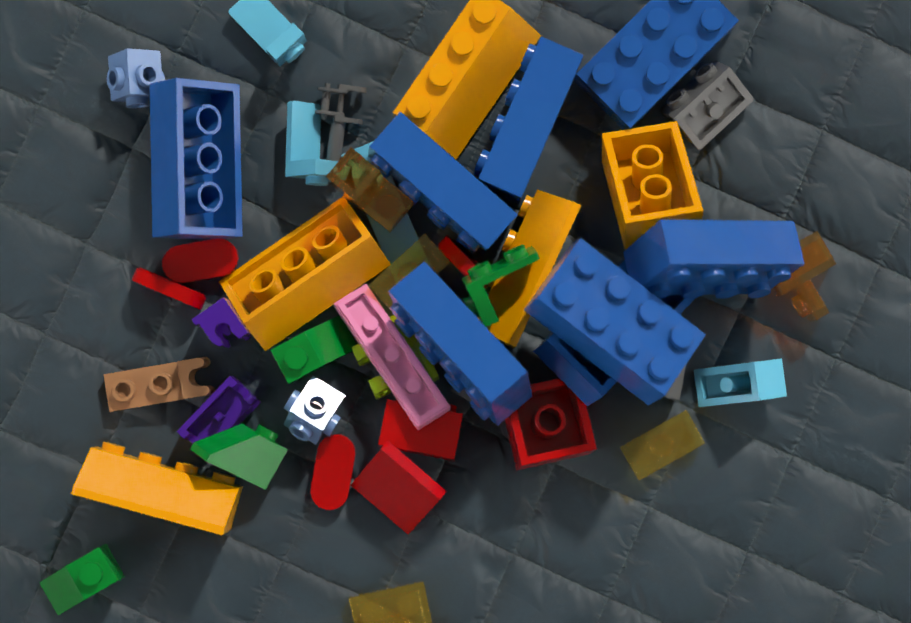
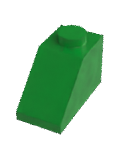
[270,315,357,384]
[190,424,288,490]
[39,544,125,615]

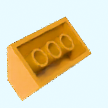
[393,0,541,160]
[478,189,581,349]
[219,196,391,351]
[71,442,243,535]

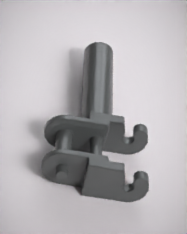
[315,83,367,180]

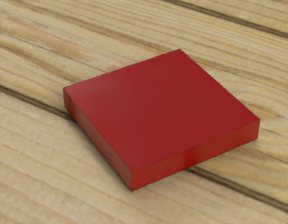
[351,441,447,534]

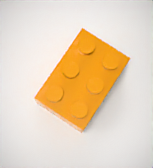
[602,121,703,250]

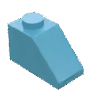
[694,358,787,407]

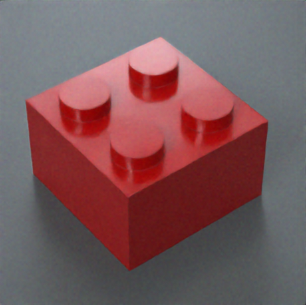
[505,378,597,470]

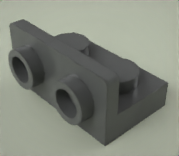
[660,60,755,151]

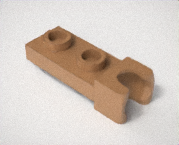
[103,357,215,412]

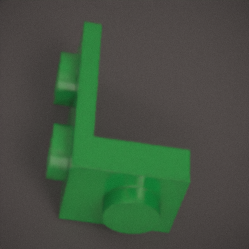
[462,245,540,327]

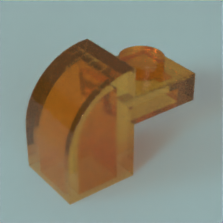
[326,147,414,233]
[774,231,837,322]

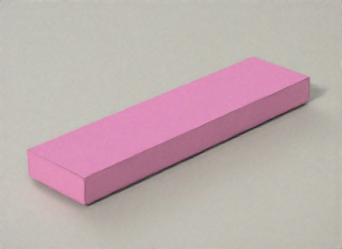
[334,284,451,430]

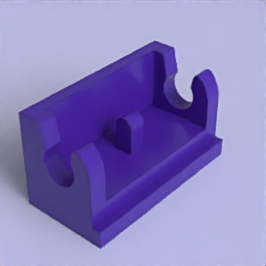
[191,297,253,348]
[177,376,261,444]

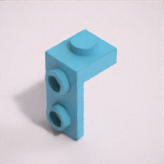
[229,0,307,67]
[285,101,345,186]

